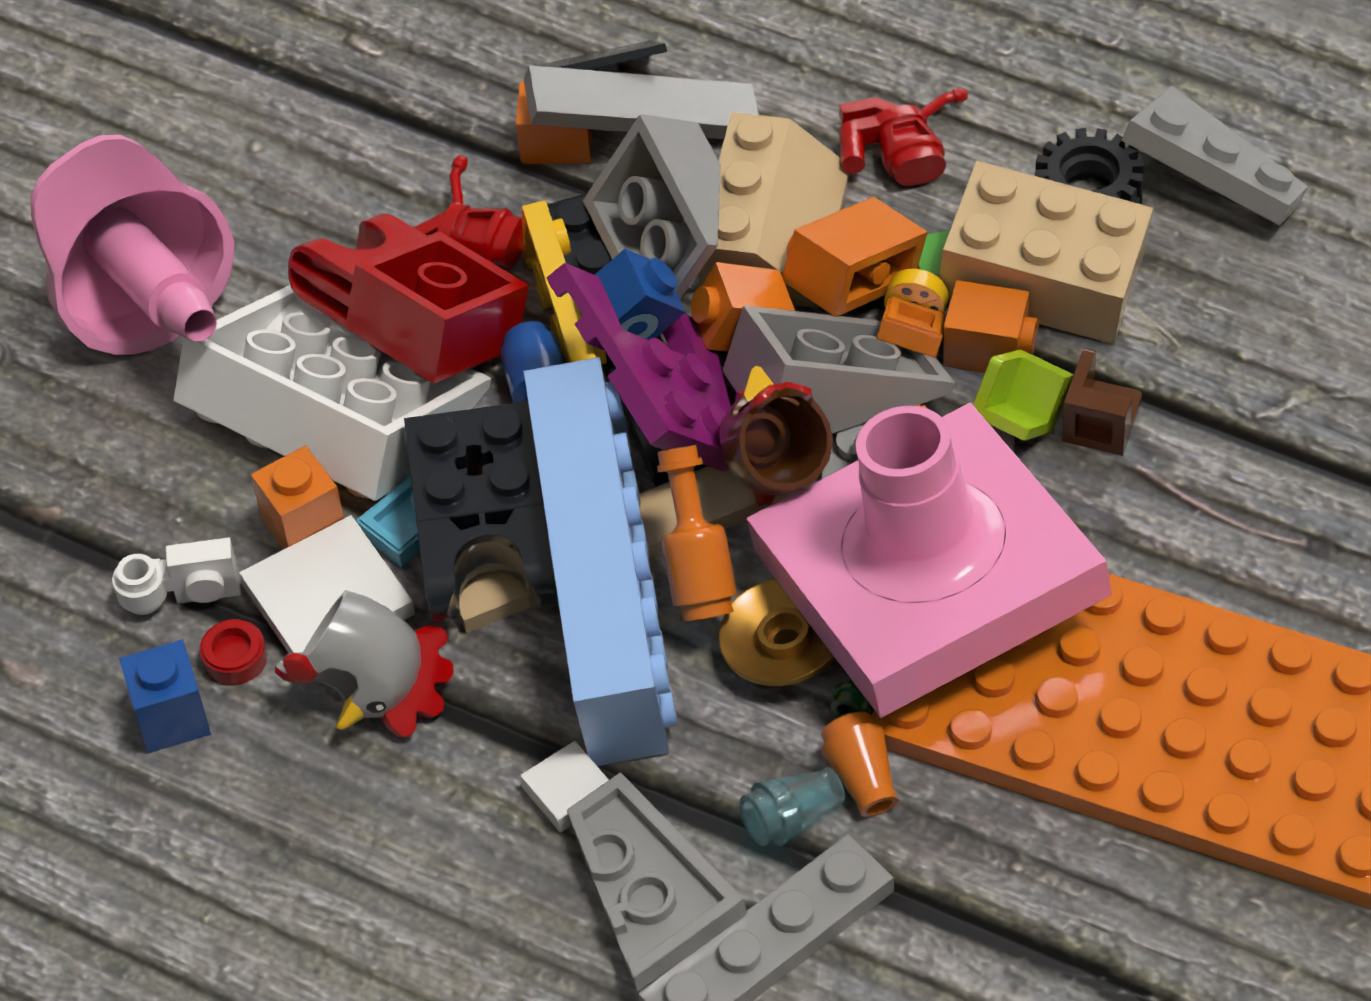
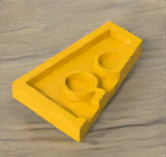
[522,200,606,364]

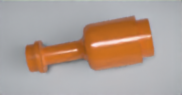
[657,445,737,621]

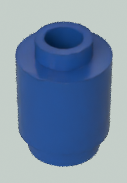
[500,321,566,403]

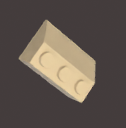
[698,112,850,308]

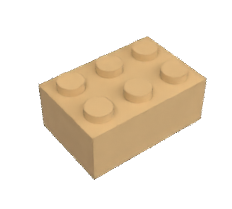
[939,160,1154,345]

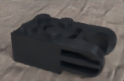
[404,401,559,622]

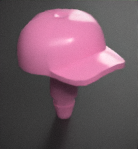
[30,135,235,355]

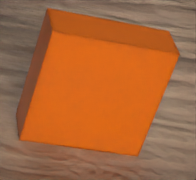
[876,296,946,358]

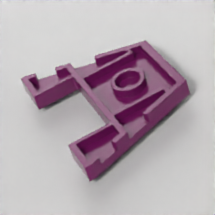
[546,263,731,472]

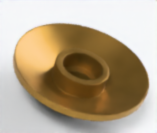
[719,579,836,686]

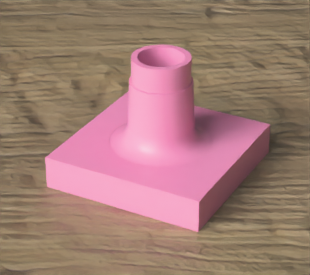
[746,402,1112,718]

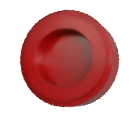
[199,619,267,686]

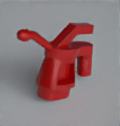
[839,88,968,186]
[414,155,522,269]

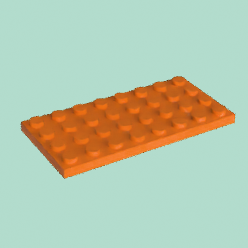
[871,573,1371,909]

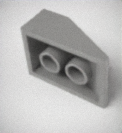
[583,114,721,299]
[723,305,955,433]

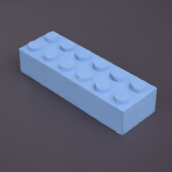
[524,357,678,766]

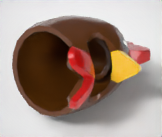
[719,366,833,506]

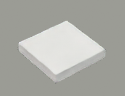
[239,515,415,653]

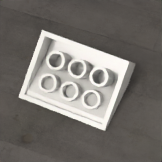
[173,285,491,501]

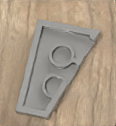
[567,772,747,993]

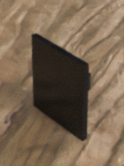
[539,40,667,72]

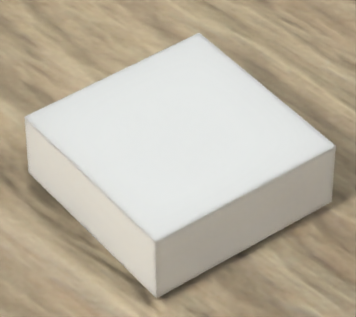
[520,741,609,833]

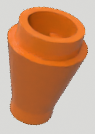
[821,712,899,817]

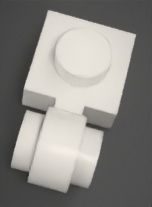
[112,537,241,615]

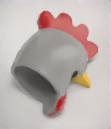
[274,590,454,739]

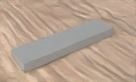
[524,65,759,139]

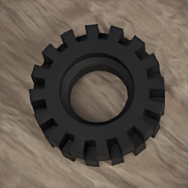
[1035,128,1144,204]

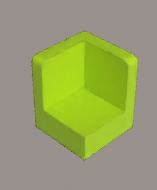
[973,349,1074,440]

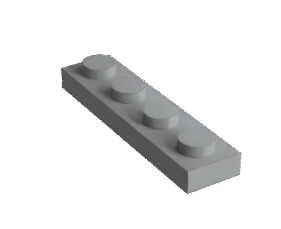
[638,834,894,1001]

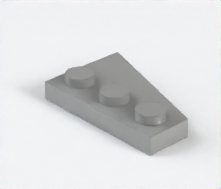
[1121,86,1308,226]

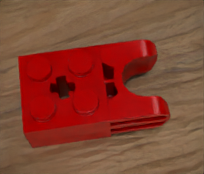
[288,214,529,384]

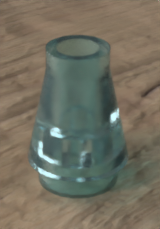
[740,767,845,846]

